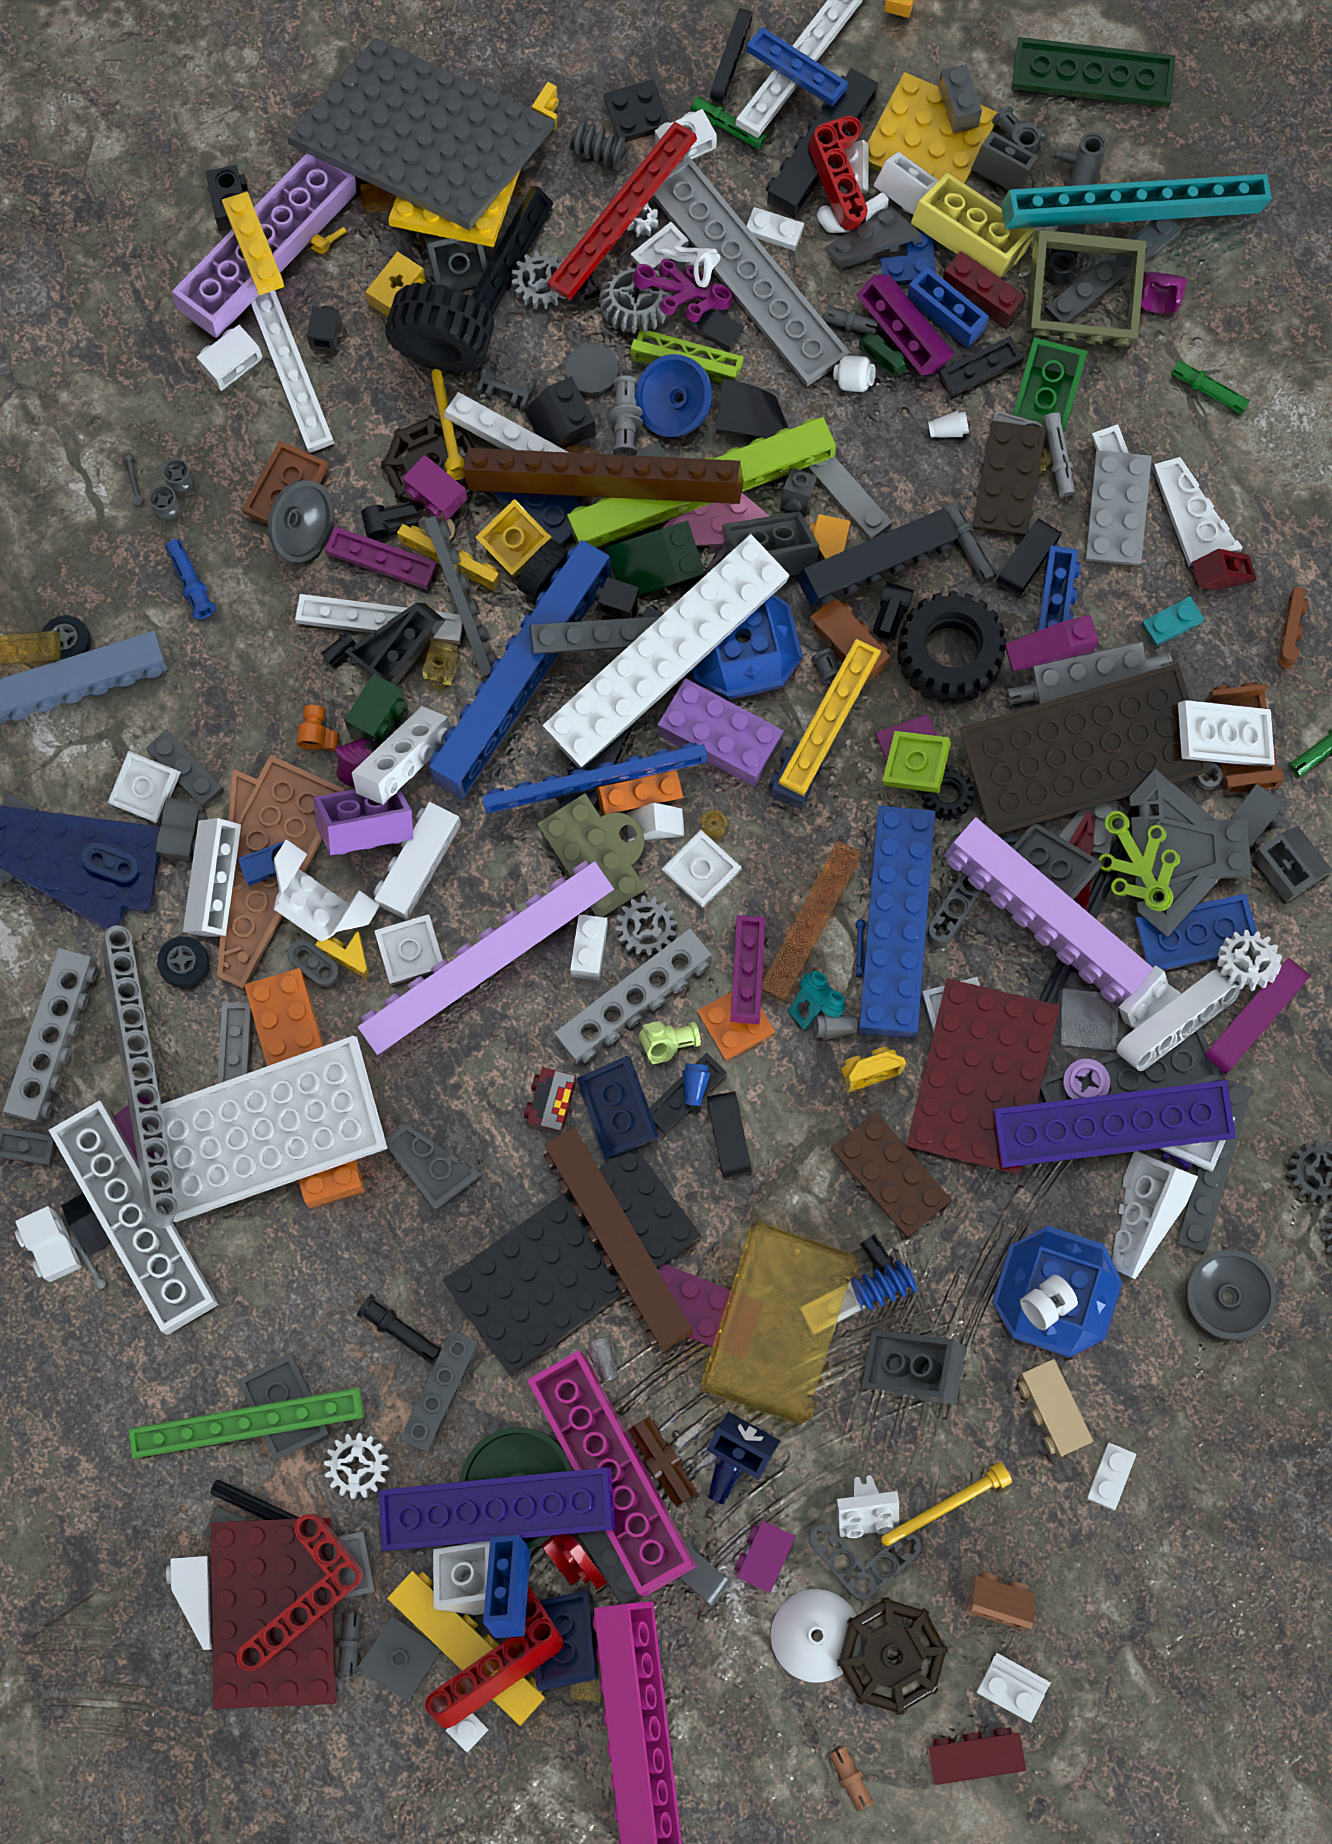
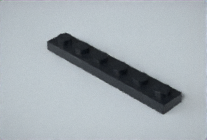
[472,186,554,316]

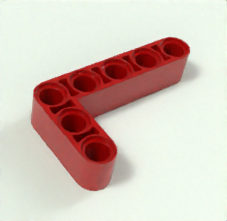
[236,1513,364,1671]
[425,1584,563,1728]

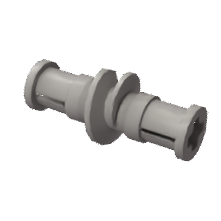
[608,376,643,456]

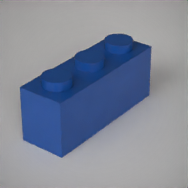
[907,266,989,349]
[483,1535,531,1638]

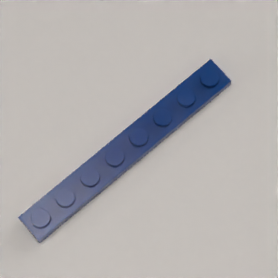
[482,743,707,814]

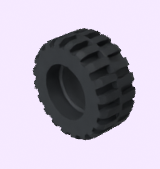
[385,282,495,373]
[897,591,1006,704]

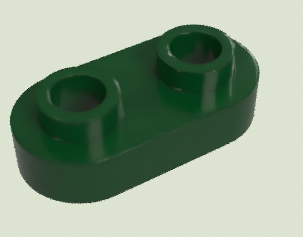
[859,333,906,378]

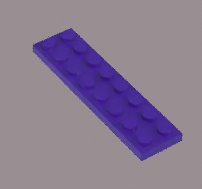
[993,1080,1236,1168]
[378,1467,615,1551]

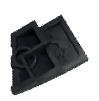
[716,379,789,442]

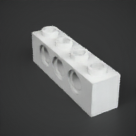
[352,706,450,805]

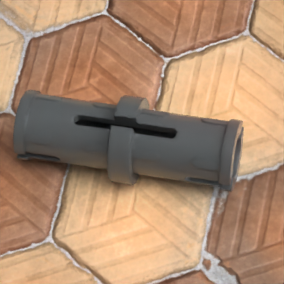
[823,305,880,335]
[337,1613,362,1677]

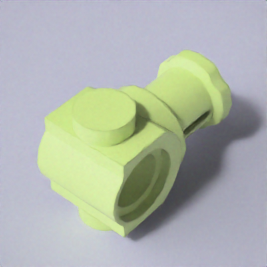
[639,1021,701,1065]

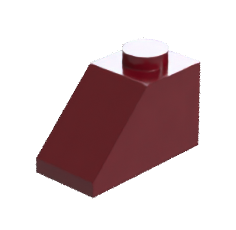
[1192,549,1257,590]

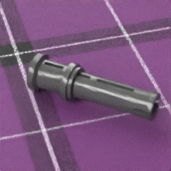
[945,503,997,584]

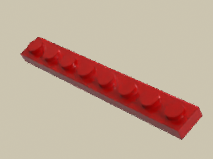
[547,121,697,300]

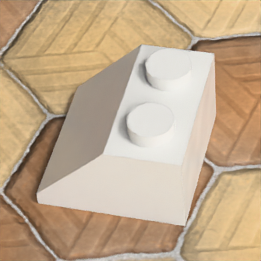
[433,1541,490,1615]

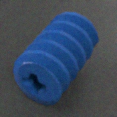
[851,1260,918,1312]

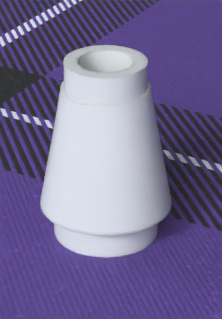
[928,410,969,438]

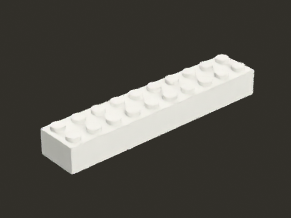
[542,534,789,769]

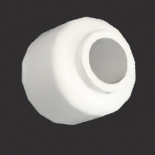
[833,355,875,392]

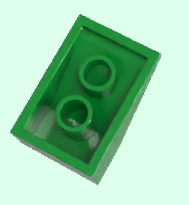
[1013,338,1088,432]

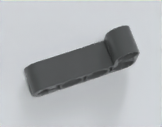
[927,832,983,948]

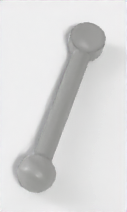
[70,1236,106,1289]

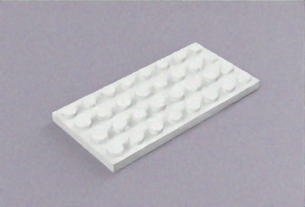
[147,1036,387,1222]

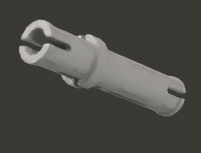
[1043,413,1076,497]

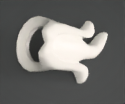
[659,246,720,287]

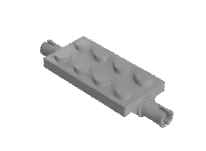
[1006,641,1173,706]

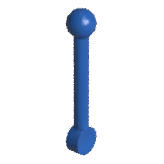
[855,919,866,977]

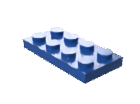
[1134,893,1257,971]

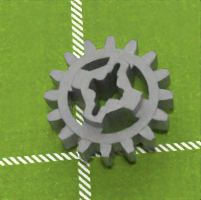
[512,251,565,309]
[615,896,677,959]

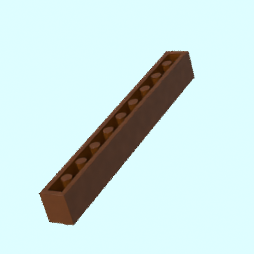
[463,448,744,504]

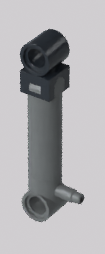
[1046,132,1106,286]

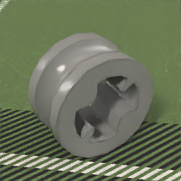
[1195,763,1223,791]

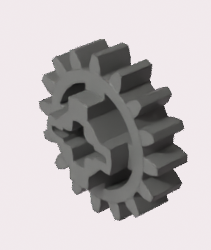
[1287,1139,1332,1204]

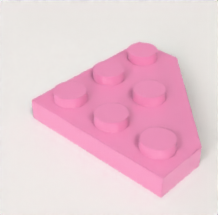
[662,493,769,548]

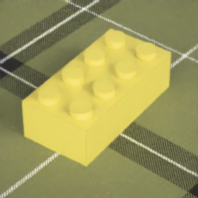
[911,173,1035,279]

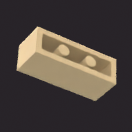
[1018,1359,1094,1458]

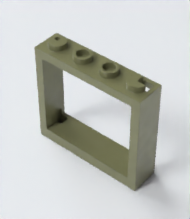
[1026,230,1146,347]

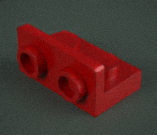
[542,1534,607,1590]

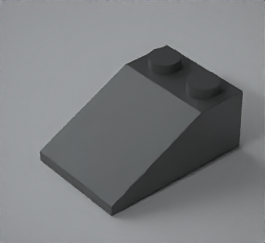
[861,1329,966,1406]

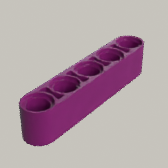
[1204,957,1311,1075]

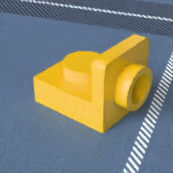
[532,82,559,131]

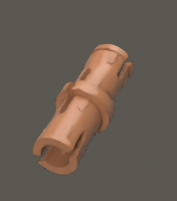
[828,1746,874,1812]

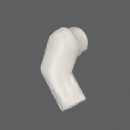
[817,205,850,233]

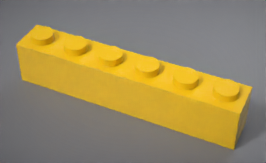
[387,1571,546,1726]

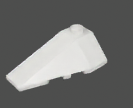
[1112,1151,1198,1279]

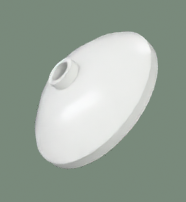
[771,1589,862,1683]

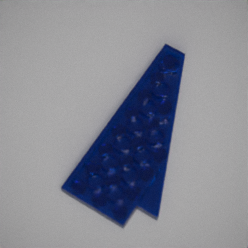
[0,806,160,930]

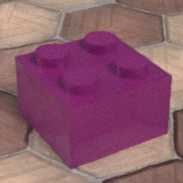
[734,1520,796,1594]

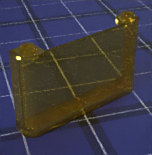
[699,1220,859,1425]

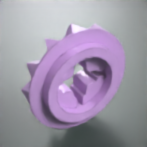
[1063,1059,1110,1099]

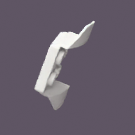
[274,840,380,942]

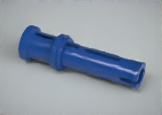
[165,539,216,620]

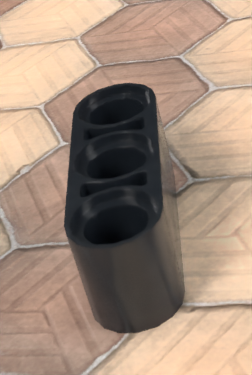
[996,518,1062,597]
[707,1091,752,1178]

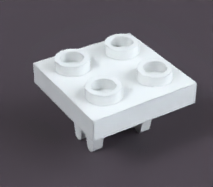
[837,1475,899,1538]

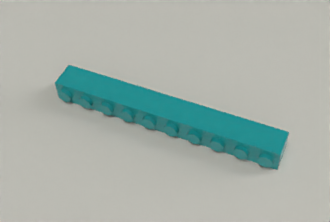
[1001,174,1272,229]

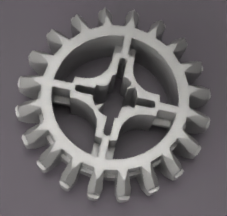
[600,264,671,334]

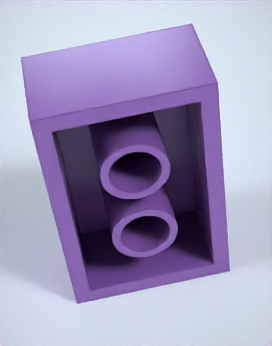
[313,789,413,855]

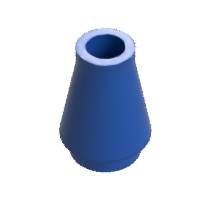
[682,1063,711,1106]

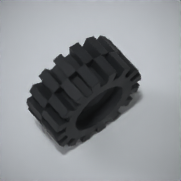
[921,766,974,821]

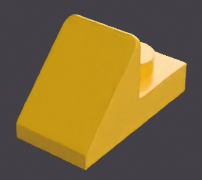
[315,931,370,980]

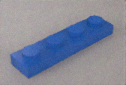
[746,27,848,106]

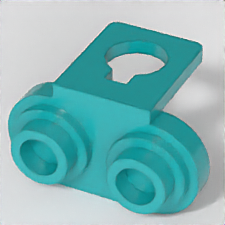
[788,971,846,1030]

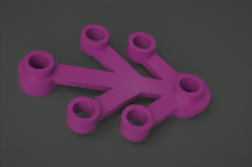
[633,259,732,322]

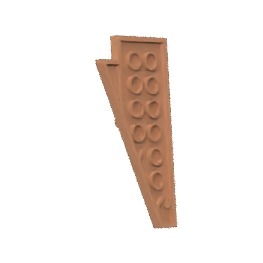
[217,755,346,991]

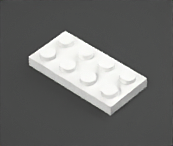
[1178,700,1275,767]

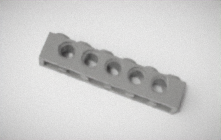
[554,929,712,1065]
[3,948,98,1125]

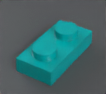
[1141,596,1204,648]

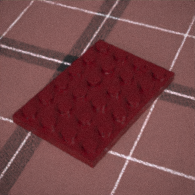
[906,978,1060,1175]
[210,1517,336,1709]

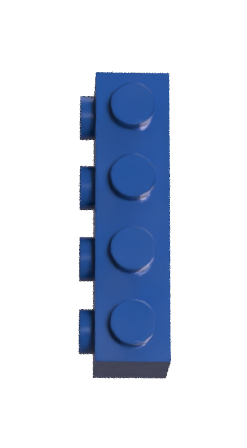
[1036,545,1081,632]

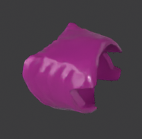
[1141,271,1188,313]
[335,738,374,787]

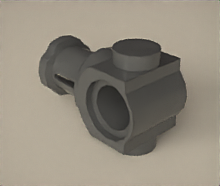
[992,106,1046,154]

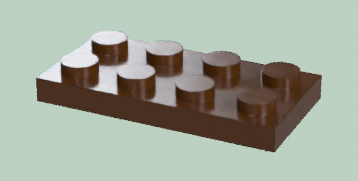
[831,1112,952,1238]

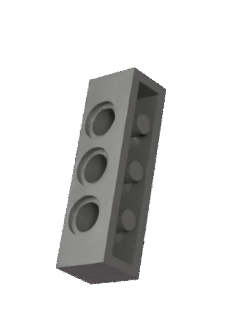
[400,1330,480,1454]

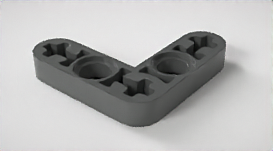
[809,1525,922,1600]

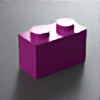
[402,455,468,521]

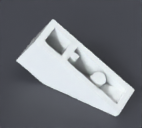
[166,1556,212,1650]

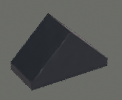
[61,1193,111,1256]

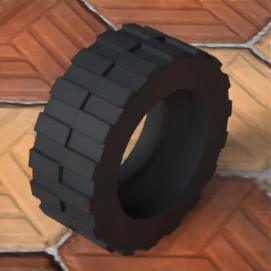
[517,539,569,602]

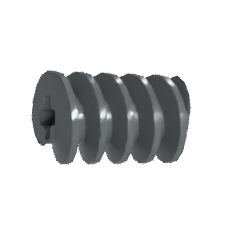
[569,120,629,171]

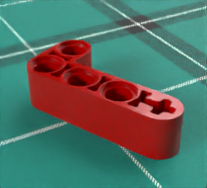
[808,116,868,231]

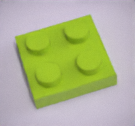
[882,731,951,793]

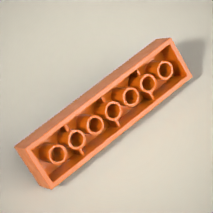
[244,968,365,1209]

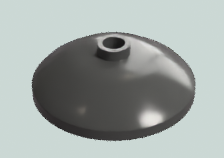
[268,479,334,563]
[1187,1250,1277,1340]

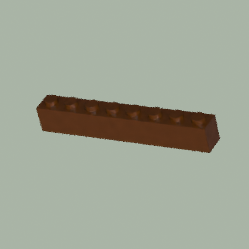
[543,1127,693,1351]

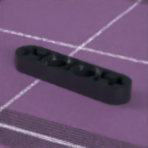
[710,8,753,102]

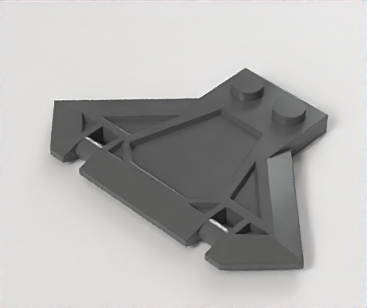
[1129,769,1251,937]

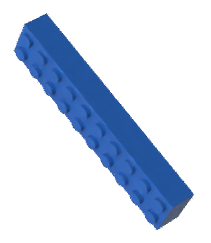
[429,540,611,801]

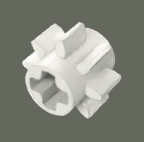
[627,202,659,237]

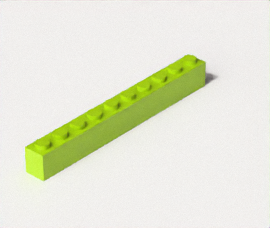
[567,417,836,548]

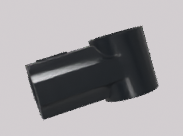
[361,501,419,540]
[872,582,914,640]

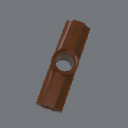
[628,1416,698,1507]

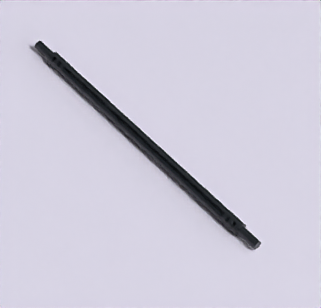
[1039,807,1139,1004]

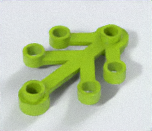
[1098,811,1180,912]

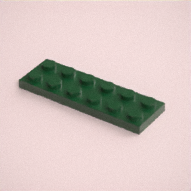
[1011,37,1176,108]

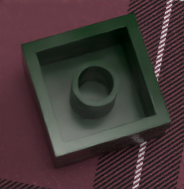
[344,674,409,751]

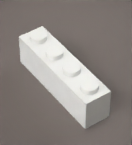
[374,802,461,921]
[183,818,241,937]

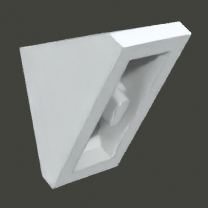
[626,803,684,841]

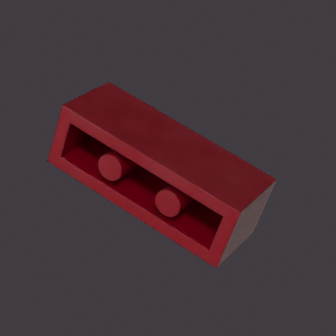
[943,251,1026,330]
[926,1727,1026,1785]

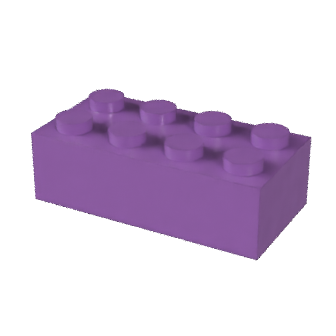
[658,678,784,788]

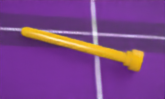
[431,369,465,480]
[881,1462,1012,1546]

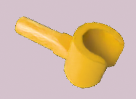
[311,227,347,254]

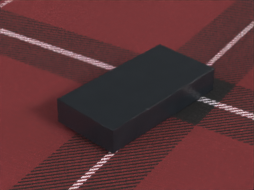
[684,301,744,351]

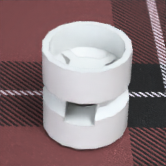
[1020,1274,1078,1331]

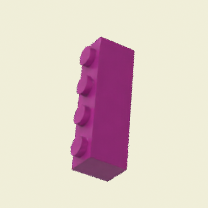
[856,274,954,375]

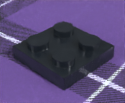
[604,79,669,142]

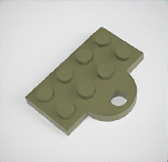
[537,793,646,917]

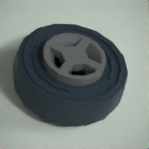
[40,615,91,662]
[157,936,209,988]

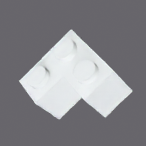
[15,1206,82,1282]

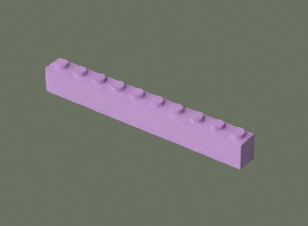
[358,860,614,1055]

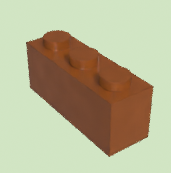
[809,597,891,686]

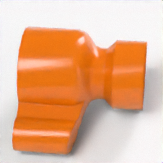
[296,705,339,752]

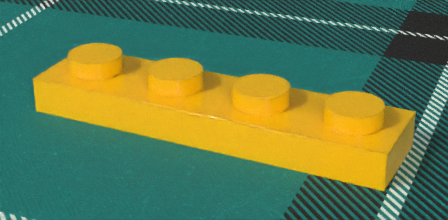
[222,192,284,296]
[397,524,500,592]

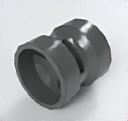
[162,458,194,494]
[148,484,180,520]

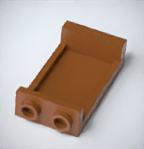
[1206,682,1284,795]

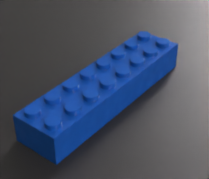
[858,806,935,1040]

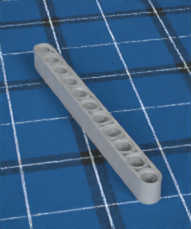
[102,925,178,1228]

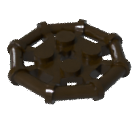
[381,415,476,507]
[836,1597,948,1715]

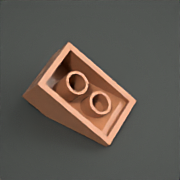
[963,1572,1034,1630]

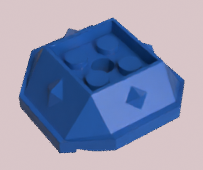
[692,594,803,700]
[991,1226,1123,1358]

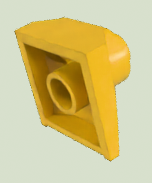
[475,499,552,578]
[841,1046,906,1093]

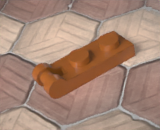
[1277,586,1308,669]

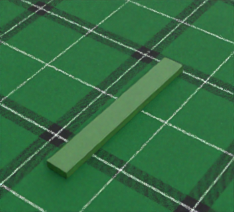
[128,1388,364,1459]

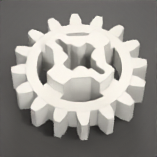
[1217,930,1282,991]
[324,1433,390,1499]

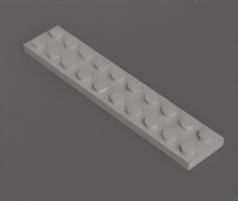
[652,157,850,387]

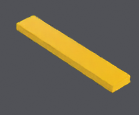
[779,639,881,796]

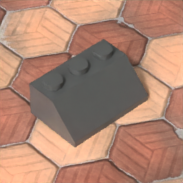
[722,511,819,576]

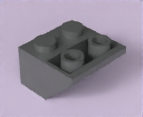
[1252,826,1332,903]

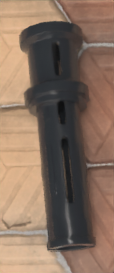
[356,1294,442,1364]

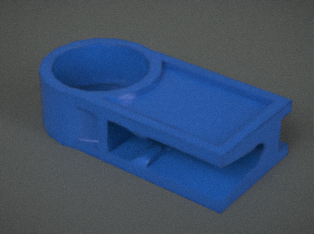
[238,842,284,886]

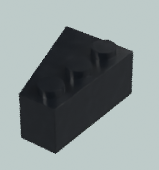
[344,603,446,686]

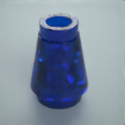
[708,1458,743,1504]

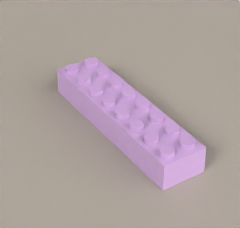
[172,153,357,339]
[944,817,1154,1005]

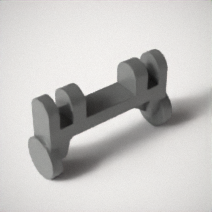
[476,362,537,410]

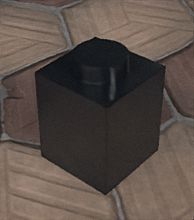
[307,306,342,351]

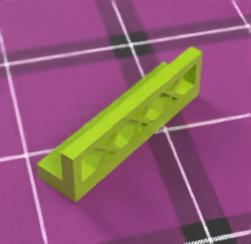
[631,329,744,385]

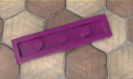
[324,526,438,590]
[730,915,765,1024]

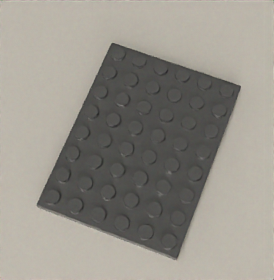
[287,38,554,230]

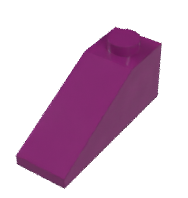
[1005,615,1098,672]

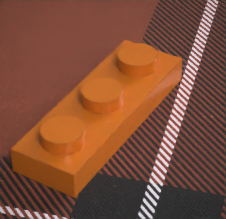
[595,770,683,816]

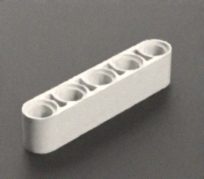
[1117,969,1240,1071]

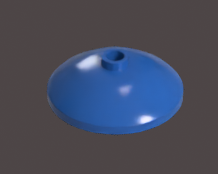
[635,354,712,437]

